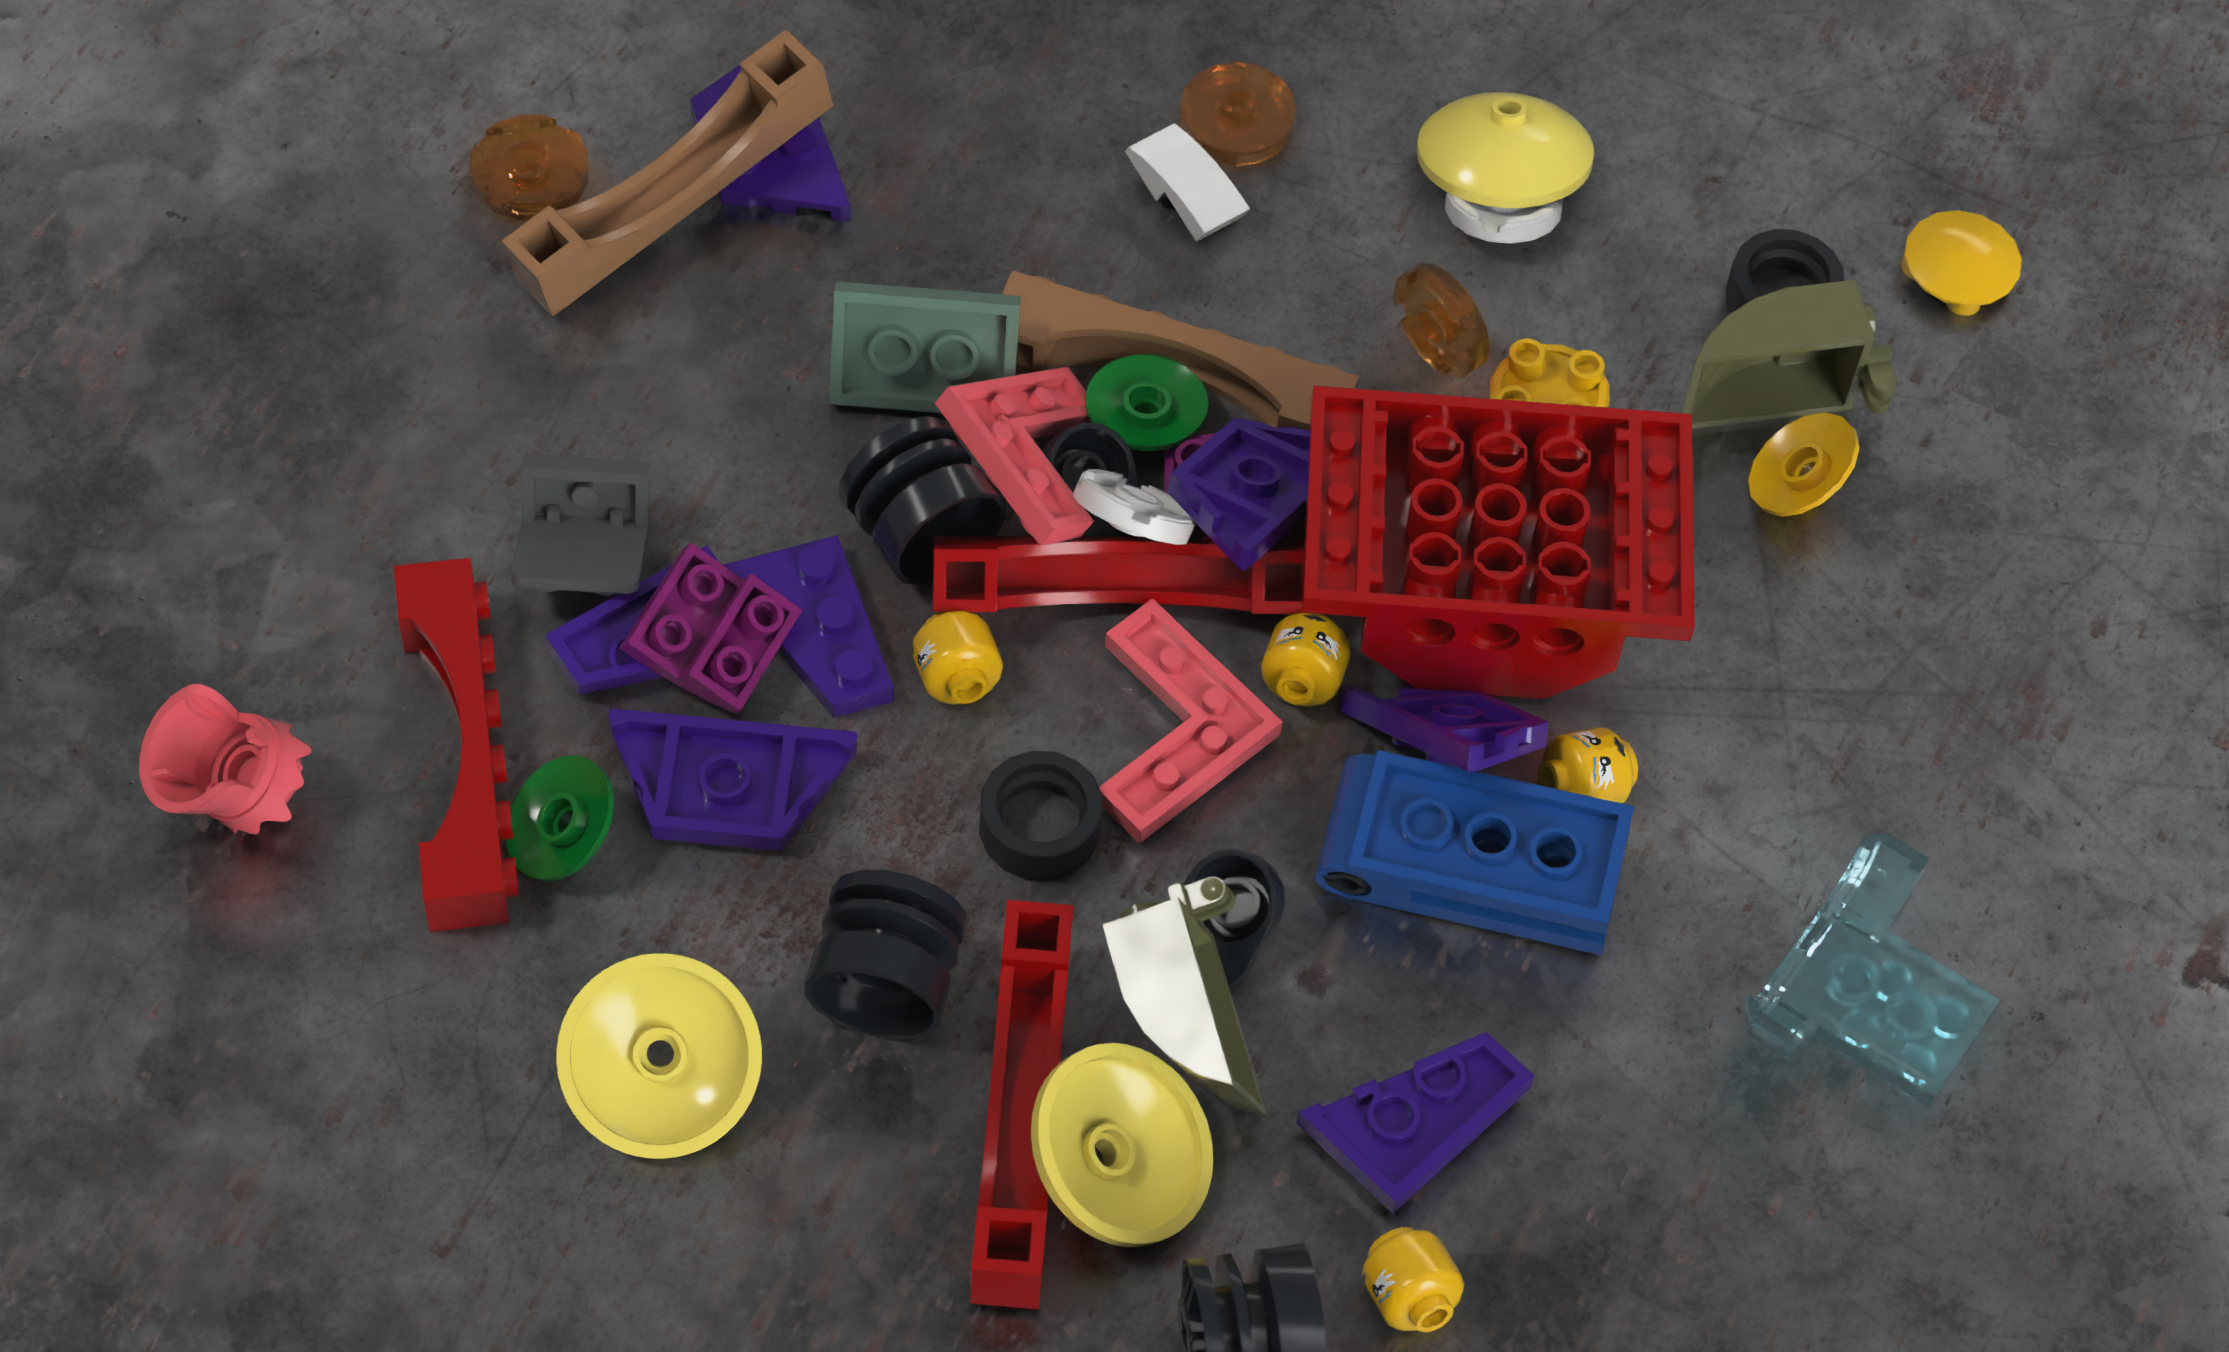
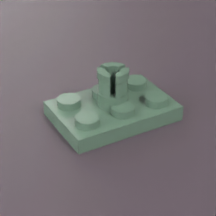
[829,281,1021,413]

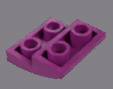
[619,542,802,714]

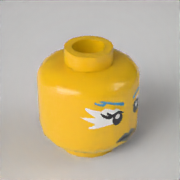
[911,611,1003,705]
[1261,613,1351,707]
[1538,727,1638,804]
[1362,1227,1464,1333]

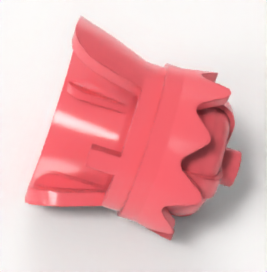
[139,684,311,834]

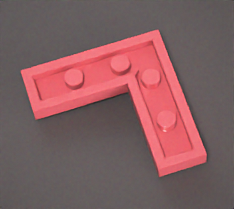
[935,367,1094,546]
[1099,598,1283,844]

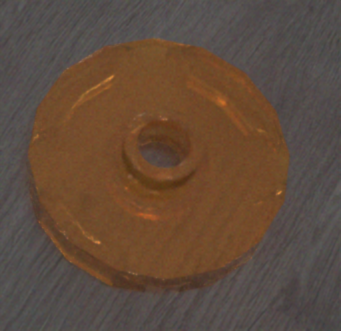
[1179,62,1297,166]
[469,115,589,221]
[1393,263,1490,378]

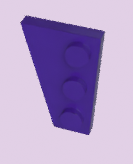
[723,535,894,718]
[544,545,720,695]
[1296,1032,1535,1213]

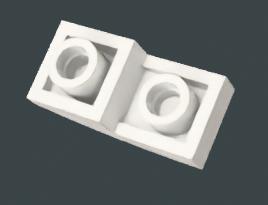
[1125,123,1250,242]

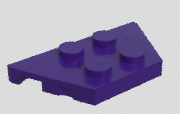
[690,65,851,222]
[1168,418,1310,571]
[1338,685,1548,772]
[608,708,858,851]

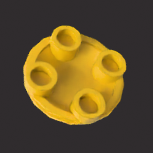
[1901,210,2022,316]
[1490,338,1610,408]

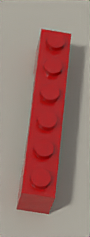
[932,536,1315,614]
[394,557,519,932]
[970,899,1074,1309]

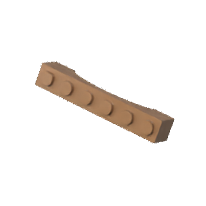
[501,29,834,317]
[1002,270,1359,431]

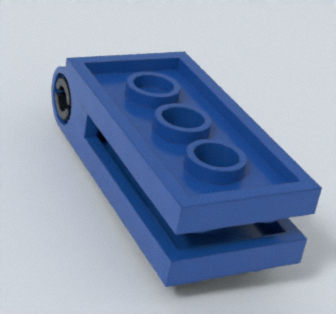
[1314,750,1634,955]

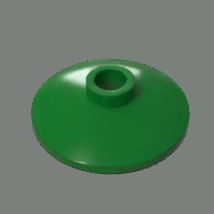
[1085,354,1208,451]
[506,755,614,881]

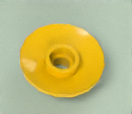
[1748,412,1860,517]

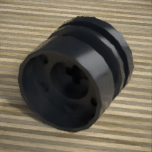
[839,416,1006,585]
[804,870,967,1040]
[1178,1243,1327,1352]

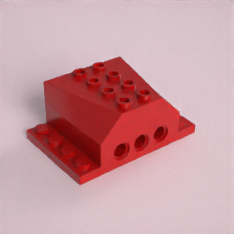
[1302,385,1695,699]

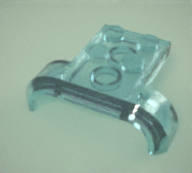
[1743,832,2000,1107]

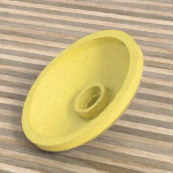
[1417,92,1594,208]
[556,953,762,1159]
[1031,1043,1213,1247]

